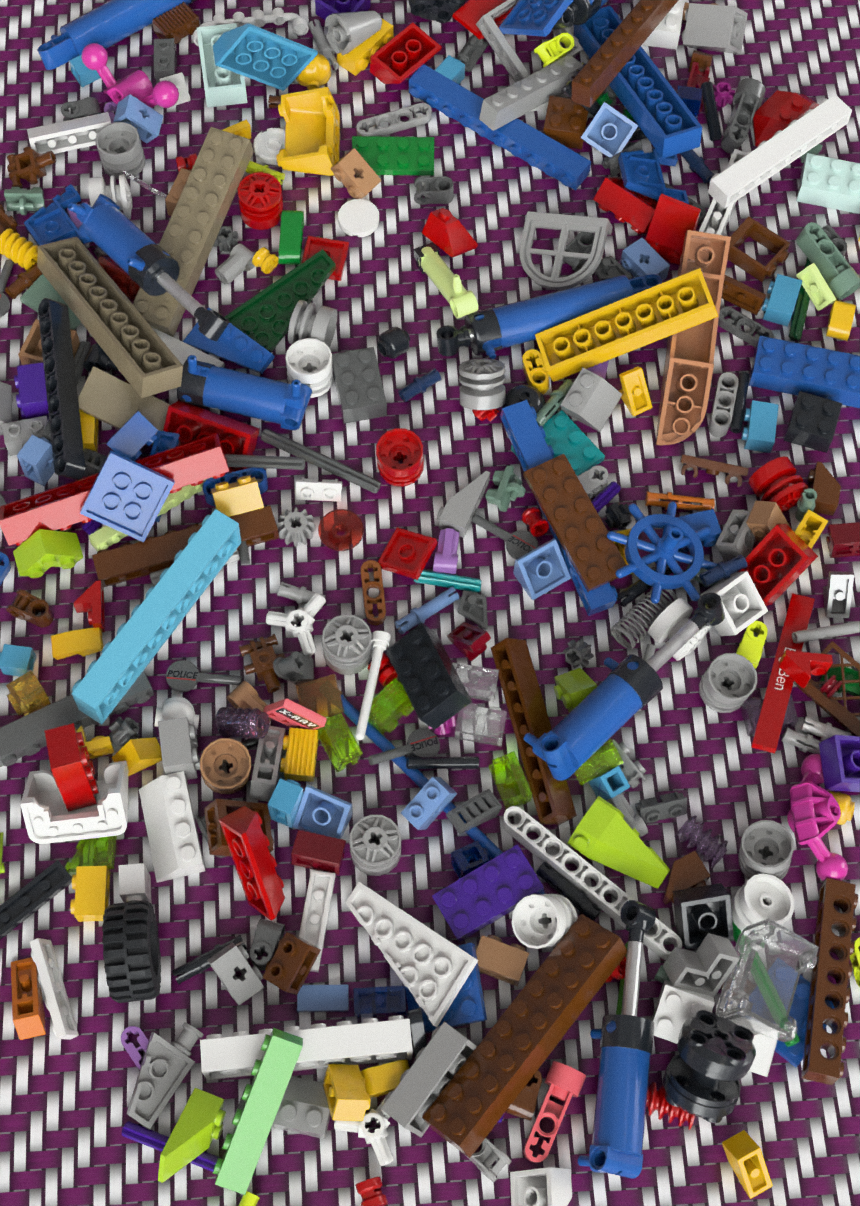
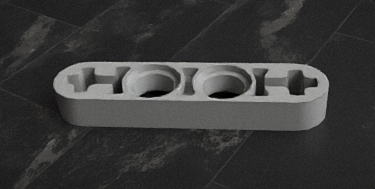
[356,103,432,137]

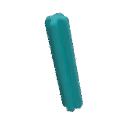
[414,570,482,592]

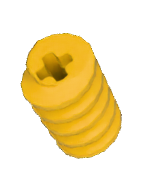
[0,228,38,270]

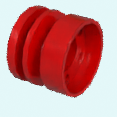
[237,172,283,230]
[376,428,424,487]
[748,456,808,513]

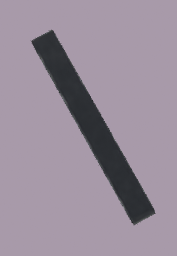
[38,298,85,480]

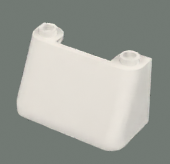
[21,761,129,844]

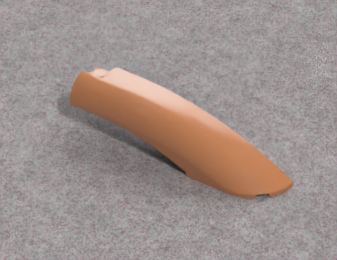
[656,230,731,446]

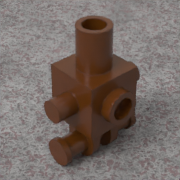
[7,147,56,189]
[238,634,285,693]

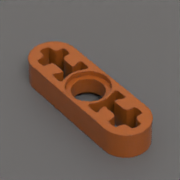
[360,560,386,626]

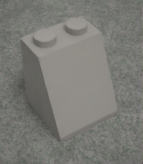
[682,3,748,54]

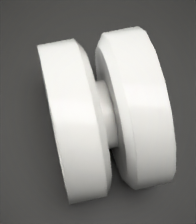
[731,873,795,939]

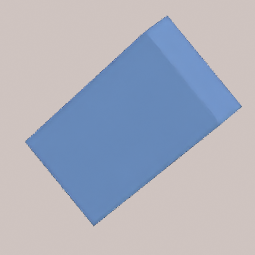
[297,985,349,1013]

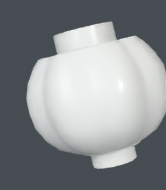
[154,696,199,729]

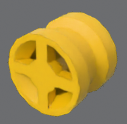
[252,247,279,274]

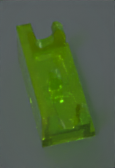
[317,713,363,773]
[488,751,532,809]

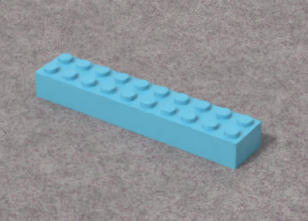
[72,509,241,725]

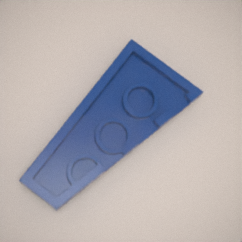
[183,308,275,374]

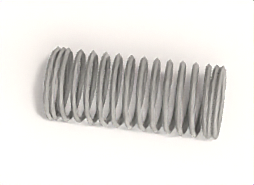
[611,589,678,649]

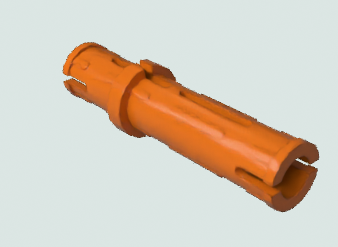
[645,491,715,511]

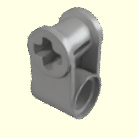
[577,466,608,499]
[464,1138,511,1182]

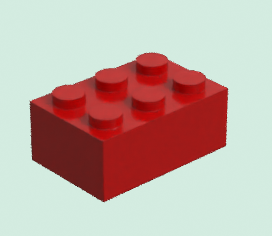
[737,524,818,606]
[44,723,99,812]

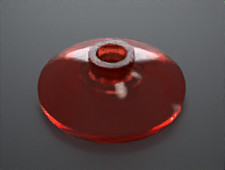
[318,509,364,551]

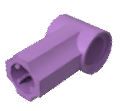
[433,528,460,575]

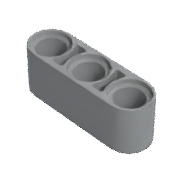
[708,372,738,437]

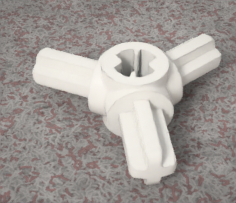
[266,593,326,656]
[334,1092,394,1166]

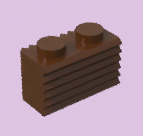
[152,2,200,44]

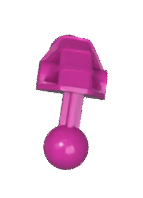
[81,43,179,108]
[787,754,848,882]

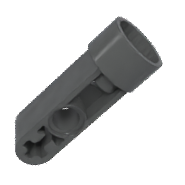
[721,78,766,153]

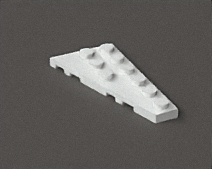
[345,882,478,1027]

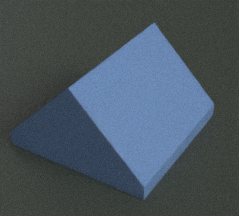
[581,102,638,158]
[513,538,571,600]
[293,785,353,839]

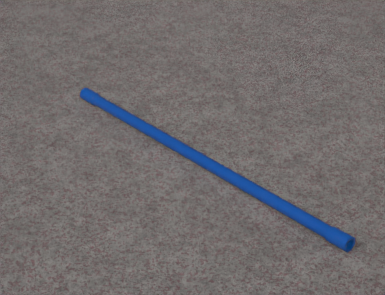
[319,681,545,894]

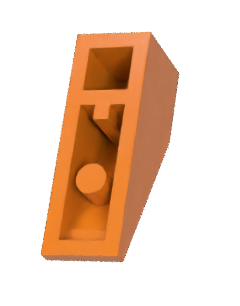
[11,957,46,1040]

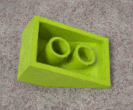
[158,1088,226,1183]

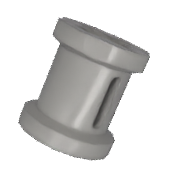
[171,1022,204,1057]

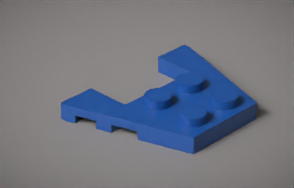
[618,149,689,204]
[24,184,93,246]

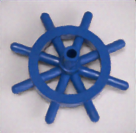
[607,502,717,604]

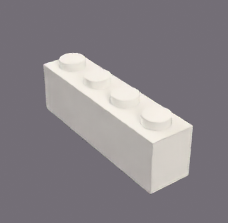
[27,112,111,155]

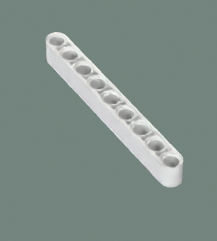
[502,806,682,960]

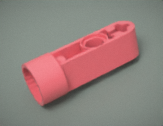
[523,1061,586,1163]

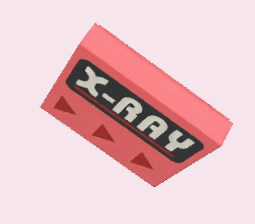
[262,698,327,730]

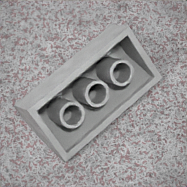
[381,1022,477,1137]

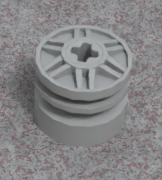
[95,122,146,179]
[288,300,338,348]
[459,358,506,410]
[322,614,372,675]
[699,653,757,713]
[349,815,401,876]
[738,820,794,880]

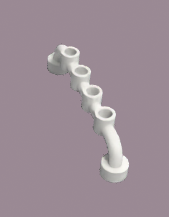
[193,8,309,46]

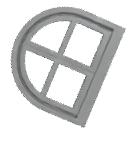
[519,211,613,290]

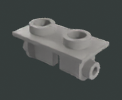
[603,740,647,788]

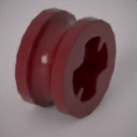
[820,675,843,698]

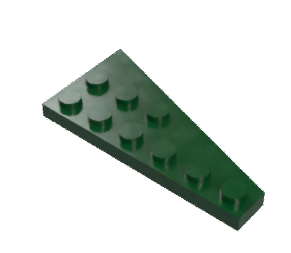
[225,249,336,353]

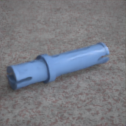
[394,587,459,635]

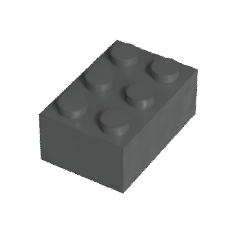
[332,347,387,424]

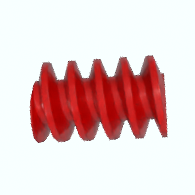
[646,1082,695,1130]

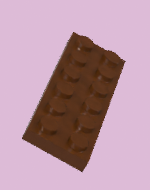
[523,454,627,592]

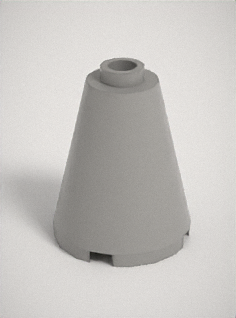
[325,11,382,55]

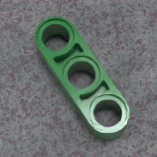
[279,210,304,265]

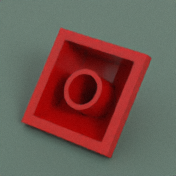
[422,208,478,258]

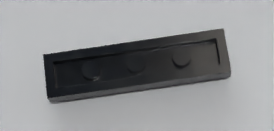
[0,860,72,940]

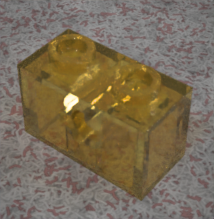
[6,670,51,716]

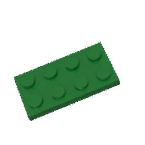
[352,136,434,176]

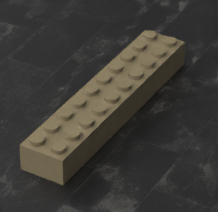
[133,127,254,337]
[37,237,183,398]

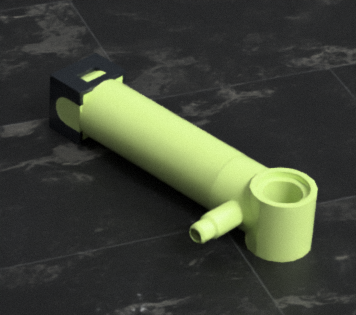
[414,242,478,319]

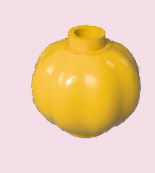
[296,53,331,90]

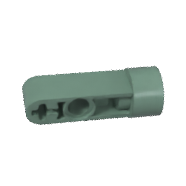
[796,222,860,301]

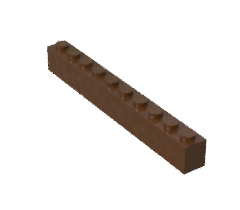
[572,0,679,108]

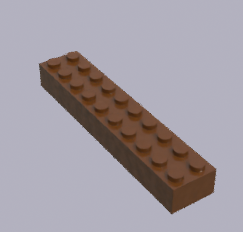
[422,914,627,1158]

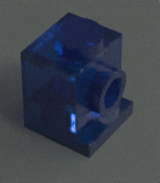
[451,841,491,879]

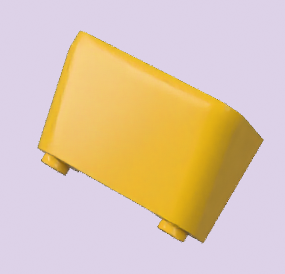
[276,87,340,176]

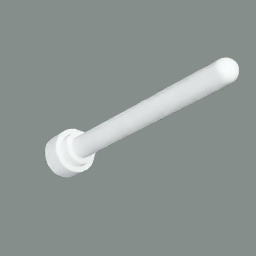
[355,631,391,740]

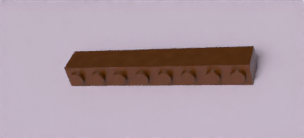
[92,506,279,588]
[491,638,577,825]

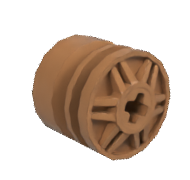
[200,738,251,794]

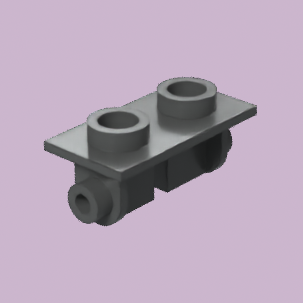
[456,34,488,72]
[602,140,643,177]
[635,791,687,824]

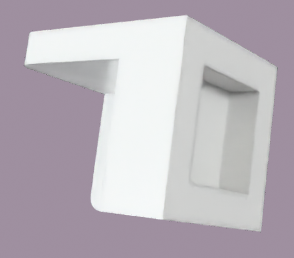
[159,72,191,106]

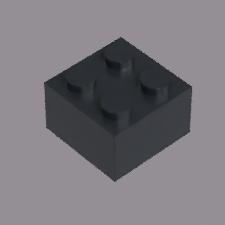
[784,391,842,453]
[673,883,734,949]

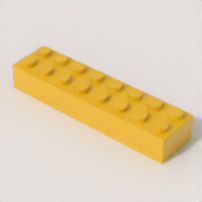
[535,268,718,382]

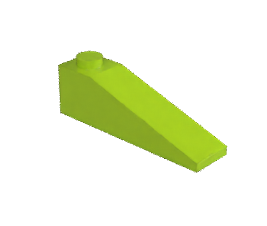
[567,796,670,889]

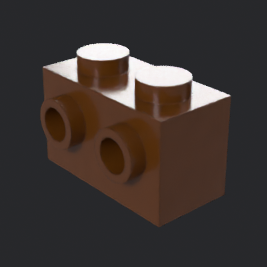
[262,932,321,995]

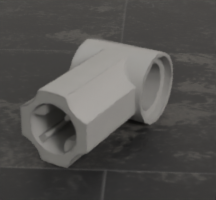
[215,243,255,284]
[607,793,648,838]

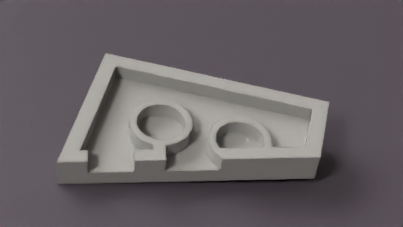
[126,1032,195,1130]

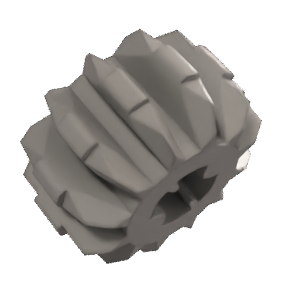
[277,507,316,547]

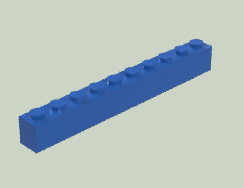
[409,64,591,191]
[500,400,618,616]

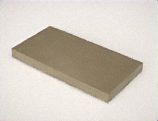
[78,366,170,446]

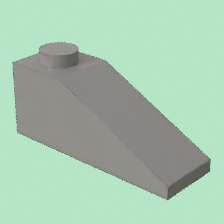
[437,471,490,538]
[249,725,285,802]

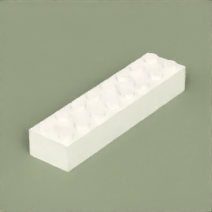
[200,1016,413,1080]

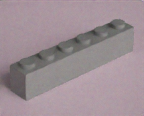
[479,54,584,131]

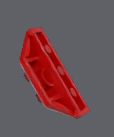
[752,90,819,147]

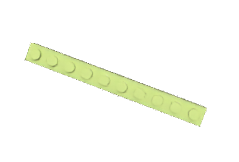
[89,477,212,552]

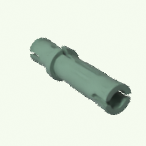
[536,379,574,426]

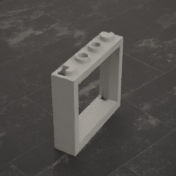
[476,0,583,83]

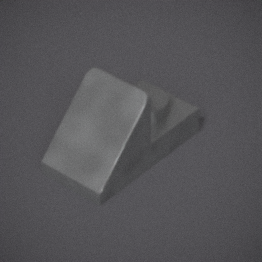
[823,571,854,618]

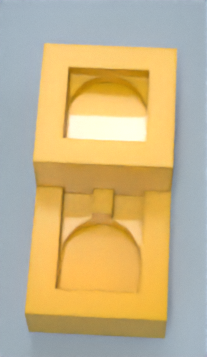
[51,628,103,660]

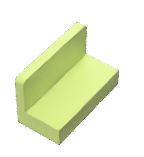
[796,263,837,311]

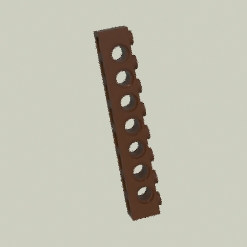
[801,878,858,1085]

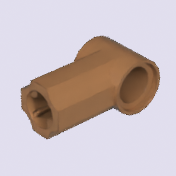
[227,680,272,728]

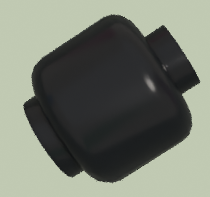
[377,327,410,359]

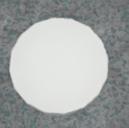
[253,128,285,165]
[338,199,379,237]

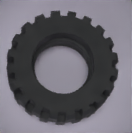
[102,900,161,1003]

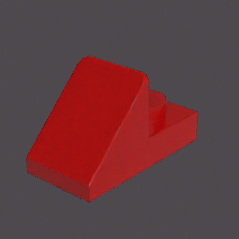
[73,580,105,632]
[779,650,833,688]

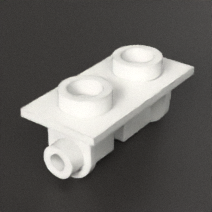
[296,477,342,502]

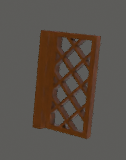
[794,641,860,737]

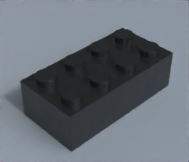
[385,623,472,730]

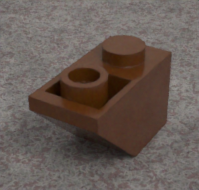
[807,461,841,516]
[662,851,711,905]

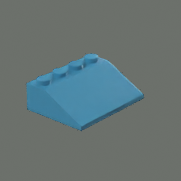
[213,23,318,91]

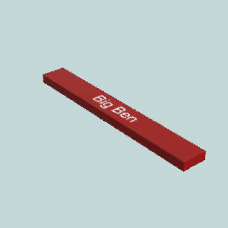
[751,593,815,754]

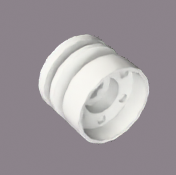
[88,174,133,219]
[286,338,333,398]
[648,598,711,661]
[512,894,578,949]

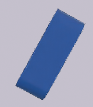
[203,467,268,506]

